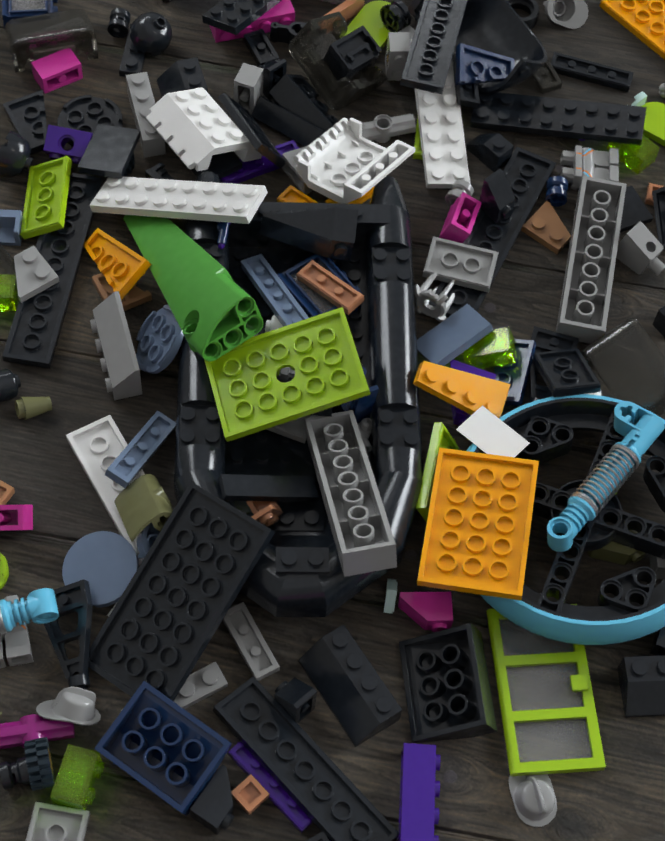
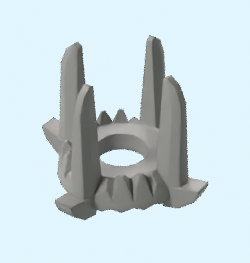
[413,273,455,322]

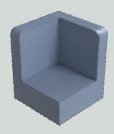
[0,209,23,246]

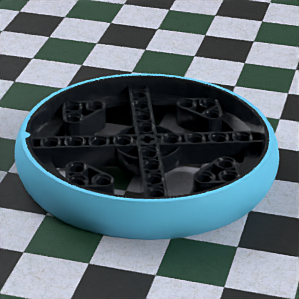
[467,394,665,645]

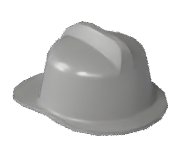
[543,0,588,29]
[36,686,101,725]
[508,774,557,827]

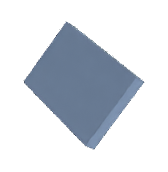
[417,304,494,366]

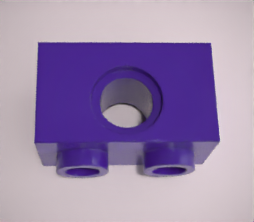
[43,124,93,164]

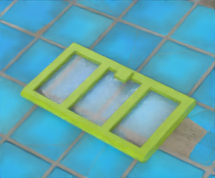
[486,604,606,776]

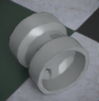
[445,179,474,207]

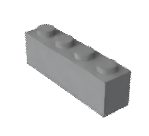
[126,72,166,158]

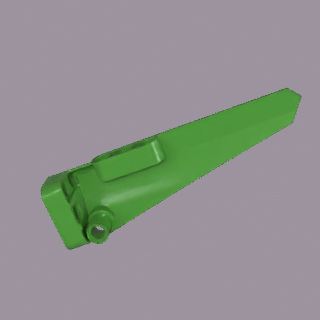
[123,215,264,361]

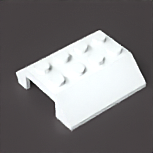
[146,87,262,171]
[293,118,415,204]

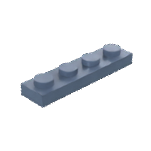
[105,410,176,489]

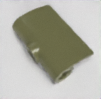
[114,474,173,542]

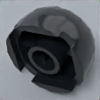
[129,12,172,56]
[0,130,33,177]

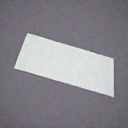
[456,406,530,458]

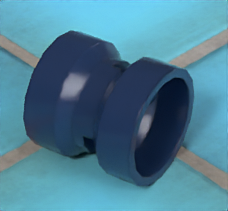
[545,176,568,207]

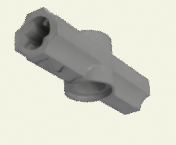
[362,114,416,143]

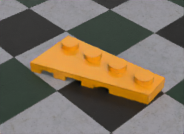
[84,228,152,300]
[413,361,511,418]

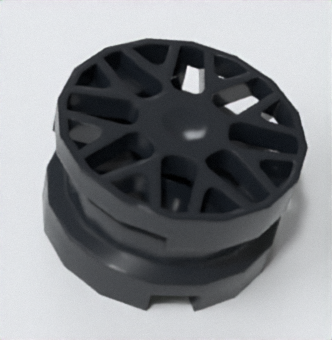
[380,0,411,32]

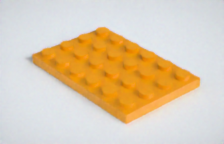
[417,448,539,600]

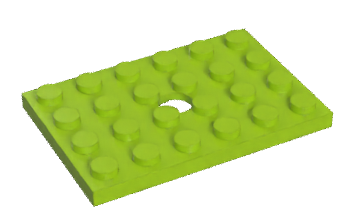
[204,307,371,442]

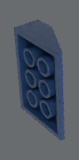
[94,681,232,816]

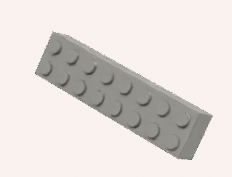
[556,176,627,346]
[305,410,397,577]

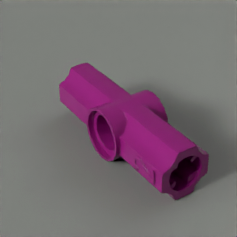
[0,714,75,749]

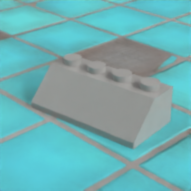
[90,291,142,400]

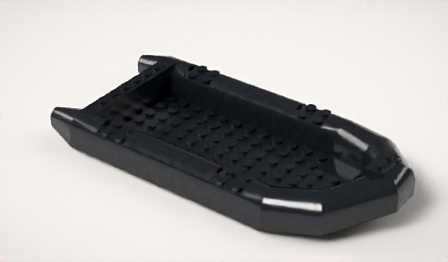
[174,171,423,617]

